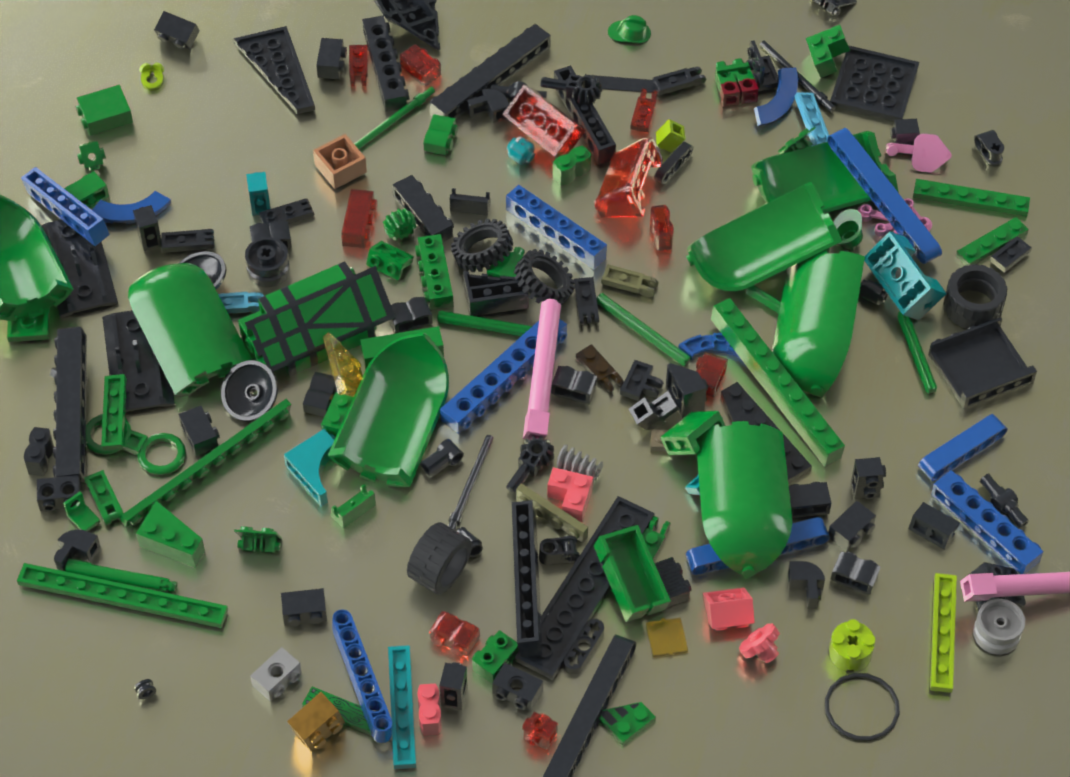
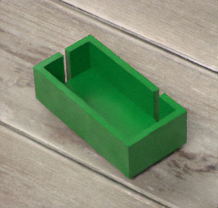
[594,525,671,622]

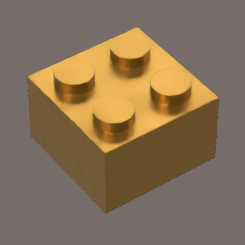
[287,692,345,752]

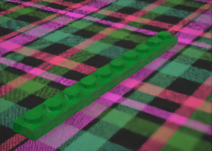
[121,398,291,528]
[17,563,228,628]

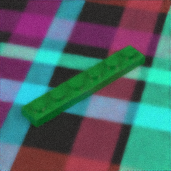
[913,179,1030,217]

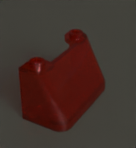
[595,138,663,218]

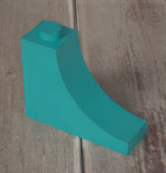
[284,429,335,507]

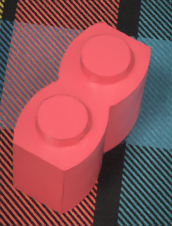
[417,683,442,736]

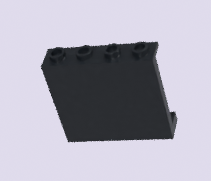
[928,317,1037,409]

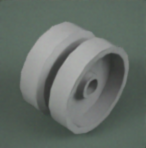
[973,598,1025,655]

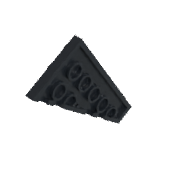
[233,26,315,114]
[721,382,812,484]

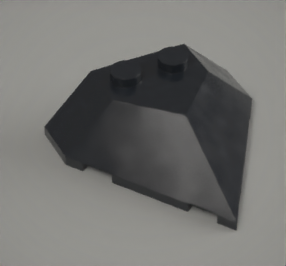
[374,0,440,51]

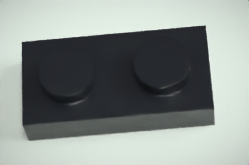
[990,236,1032,273]

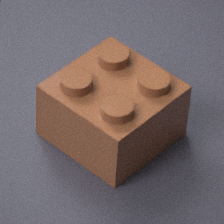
[313,134,367,189]

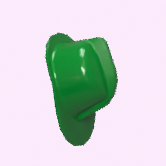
[608,15,651,43]
[834,209,863,251]

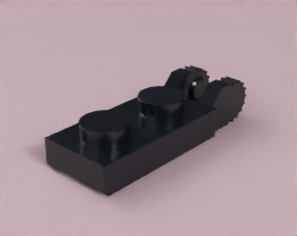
[652,66,707,95]

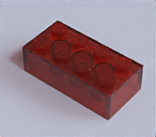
[503,84,586,158]

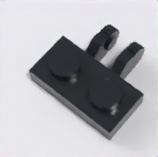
[620,360,664,401]

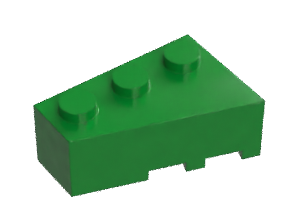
[136,501,205,568]

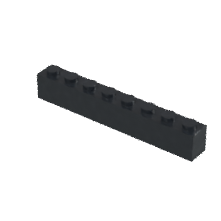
[430,24,551,119]
[53,327,87,482]
[512,500,543,657]

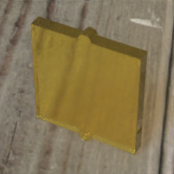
[646,617,688,657]

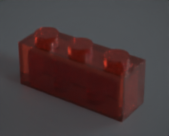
[341,189,377,248]

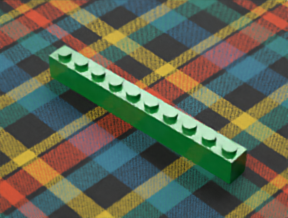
[711,298,845,467]

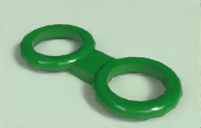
[86,414,186,475]

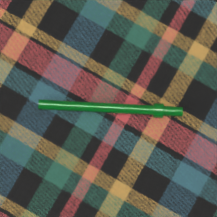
[354,86,435,149]

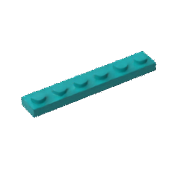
[388,645,416,769]

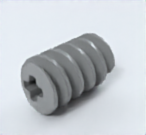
[557,444,603,482]

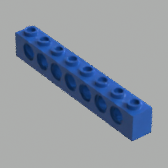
[440,319,567,434]

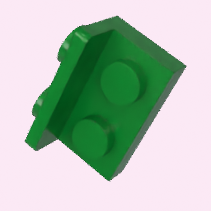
[366,241,414,280]

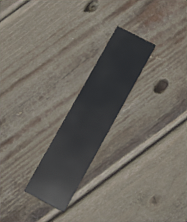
[587,75,655,93]

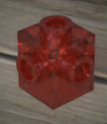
[522,712,558,750]

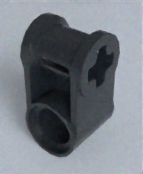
[974,130,1005,166]
[539,536,580,565]

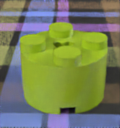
[829,619,875,672]

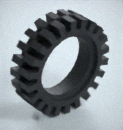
[451,219,514,273]
[514,249,575,305]

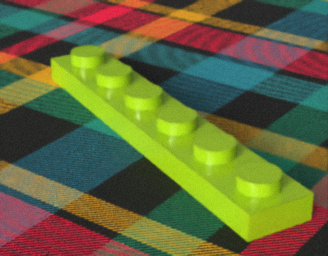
[930,573,957,693]

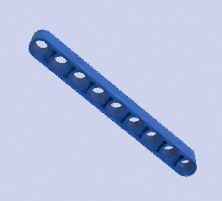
[827,128,942,264]

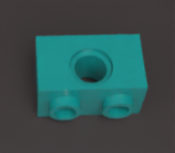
[246,172,271,216]

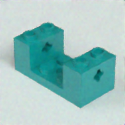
[864,231,947,320]

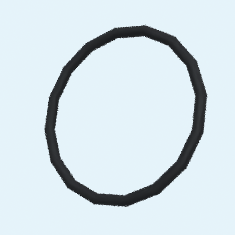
[825,673,900,741]

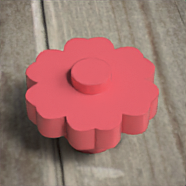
[739,623,780,663]

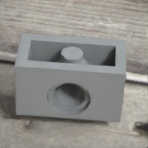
[250,647,302,702]

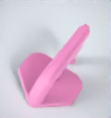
[886,134,952,172]

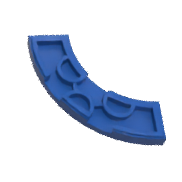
[754,67,798,126]
[92,191,171,224]
[678,333,741,361]

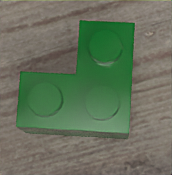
[806,25,850,78]

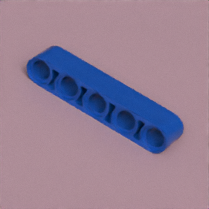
[918,414,1008,481]

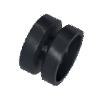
[245,237,290,287]

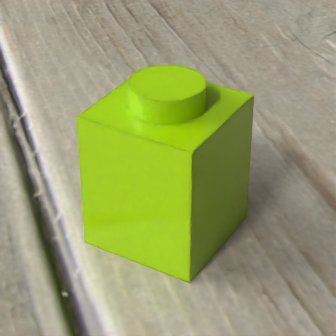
[655,119,686,153]

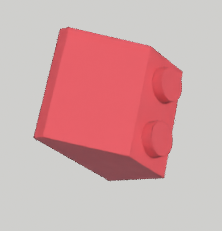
[703,587,755,631]

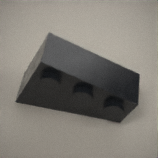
[463,271,529,316]

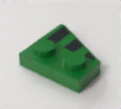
[599,702,656,746]

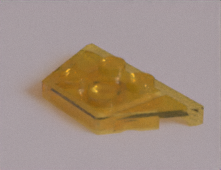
[323,332,363,396]

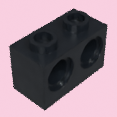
[37,475,82,512]

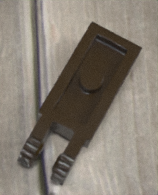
[576,344,624,393]

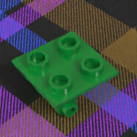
[778,127,816,154]
[234,526,282,553]

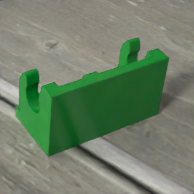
[330,484,376,529]

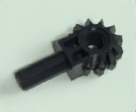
[540,73,602,105]
[506,435,554,493]

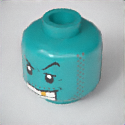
[506,137,535,165]

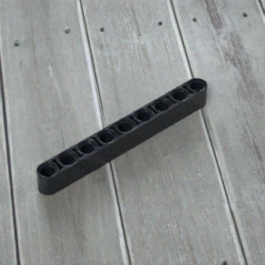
[543,634,637,777]

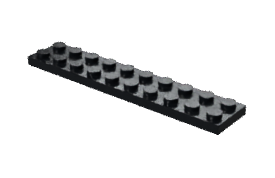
[515,496,655,680]

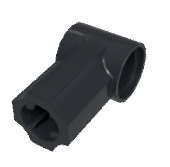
[421,439,464,477]

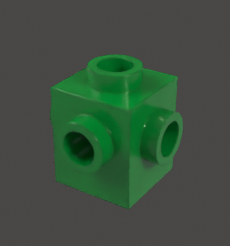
[77,140,106,170]

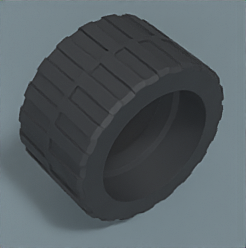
[943,264,1008,329]
[407,522,472,595]

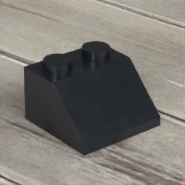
[665,363,708,418]

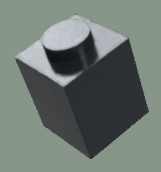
[890,118,920,145]

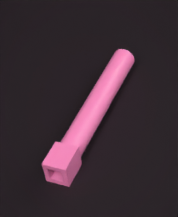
[523,299,561,440]
[960,572,1070,602]

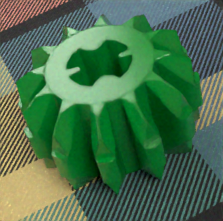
[383,208,417,241]

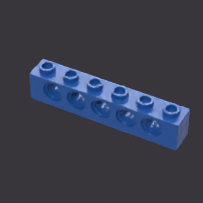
[21,167,110,246]
[506,184,607,270]
[931,470,1044,574]

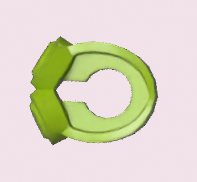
[139,62,164,91]

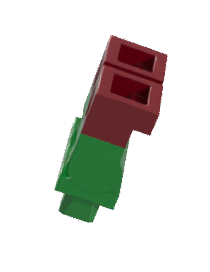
[715,58,759,107]

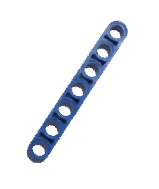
[685,517,830,575]
[332,609,392,743]

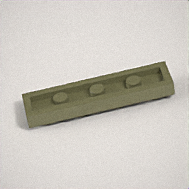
[516,483,588,543]

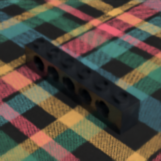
[362,15,410,112]
[554,65,616,165]

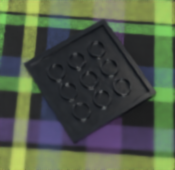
[830,46,920,121]

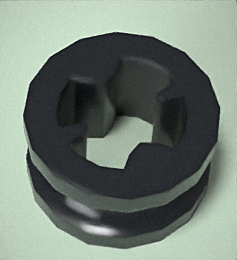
[134,679,157,700]

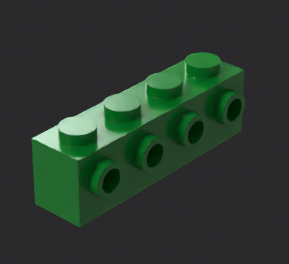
[415,234,454,311]

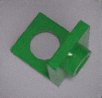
[63,491,101,531]

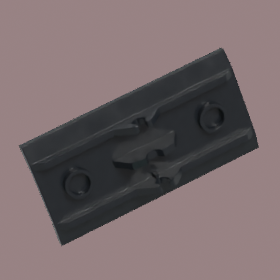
[41,220,119,319]
[102,310,175,413]

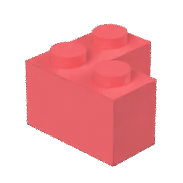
[547,467,593,523]

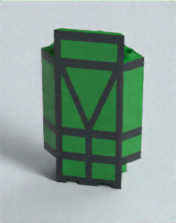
[238,261,396,377]

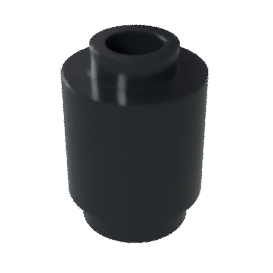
[859,279,888,305]

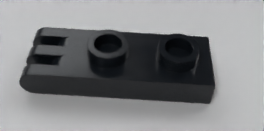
[259,198,315,224]
[161,229,215,253]
[574,277,599,324]

